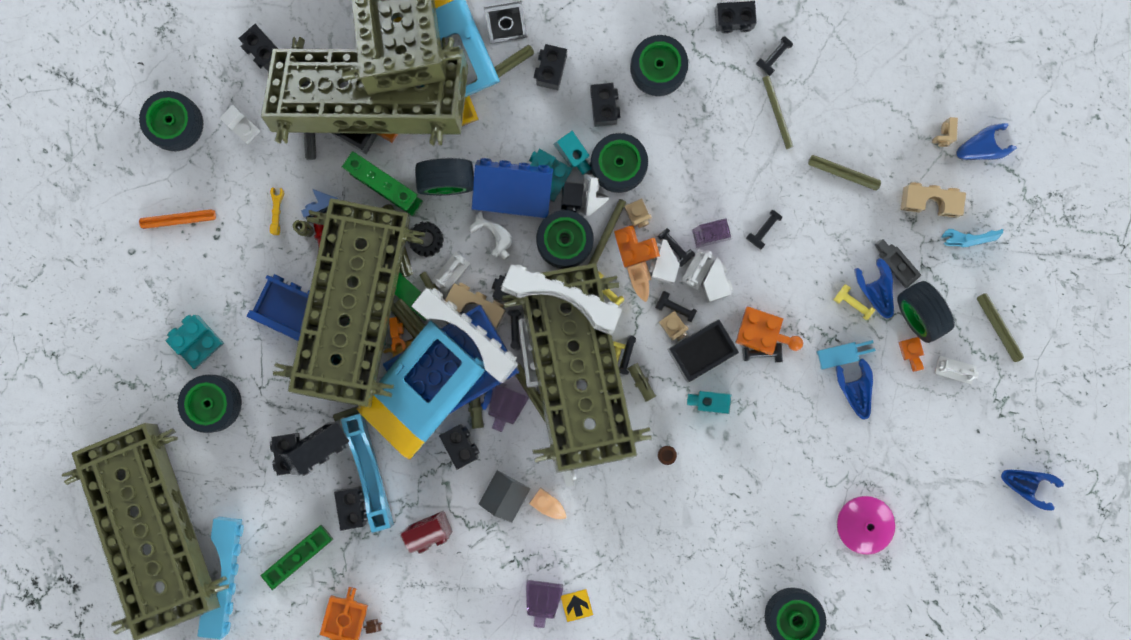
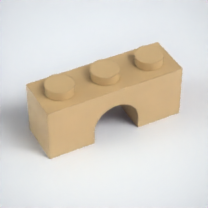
[900,182,966,218]
[445,282,506,330]

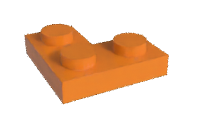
[614,225,660,268]

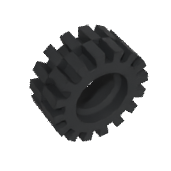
[408,221,444,257]

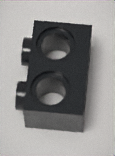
[715,1,757,33]
[238,24,278,72]
[534,44,567,90]
[590,83,620,127]
[439,424,480,470]
[270,433,300,476]
[334,486,368,531]

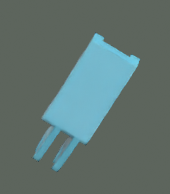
[941,229,1003,247]
[816,340,876,370]

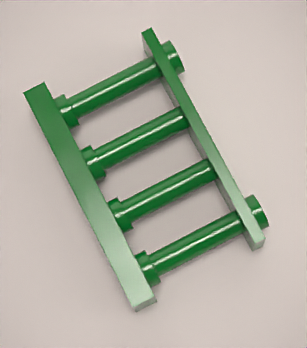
[342,151,424,217]

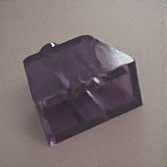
[692,218,732,248]
[488,385,529,432]
[526,580,563,628]

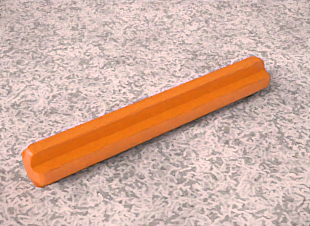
[139,209,216,229]

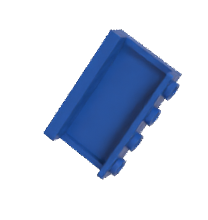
[472,158,553,218]
[246,274,310,341]

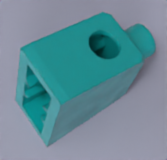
[553,130,591,175]
[687,391,732,414]

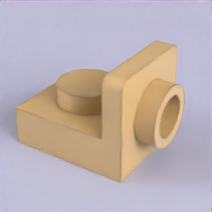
[932,117,958,147]
[624,199,652,228]
[659,311,689,341]

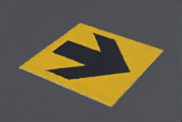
[560,589,593,622]

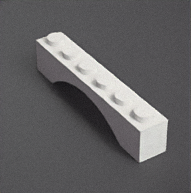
[501,264,622,335]
[412,288,519,382]

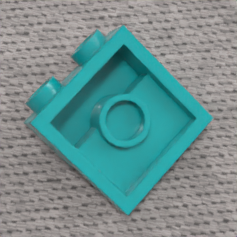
[529,148,573,202]
[165,315,224,369]

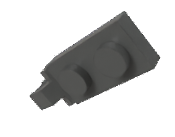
[875,239,922,288]

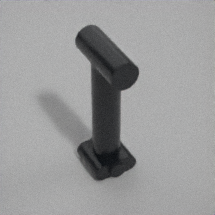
[756,36,793,76]
[746,210,783,250]
[657,228,695,267]
[655,291,697,322]
[507,310,521,351]
[619,335,636,375]
[742,343,783,362]

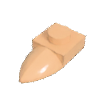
[627,261,652,302]
[529,487,566,519]

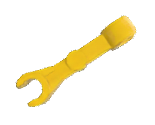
[270,188,285,235]

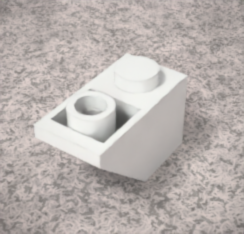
[649,239,680,284]
[701,258,733,303]

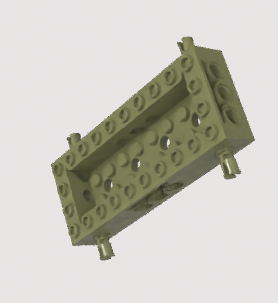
[341,0,462,95]
[261,37,468,146]
[273,198,425,408]
[502,263,652,473]
[62,423,229,640]

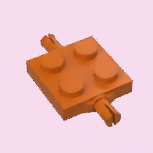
[320,587,369,640]

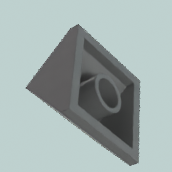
[484,1,527,44]
[479,470,531,522]

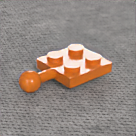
[735,306,803,355]

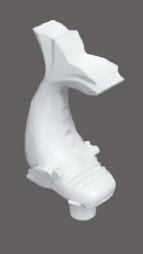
[469,211,512,260]

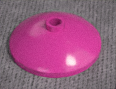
[837,496,895,555]

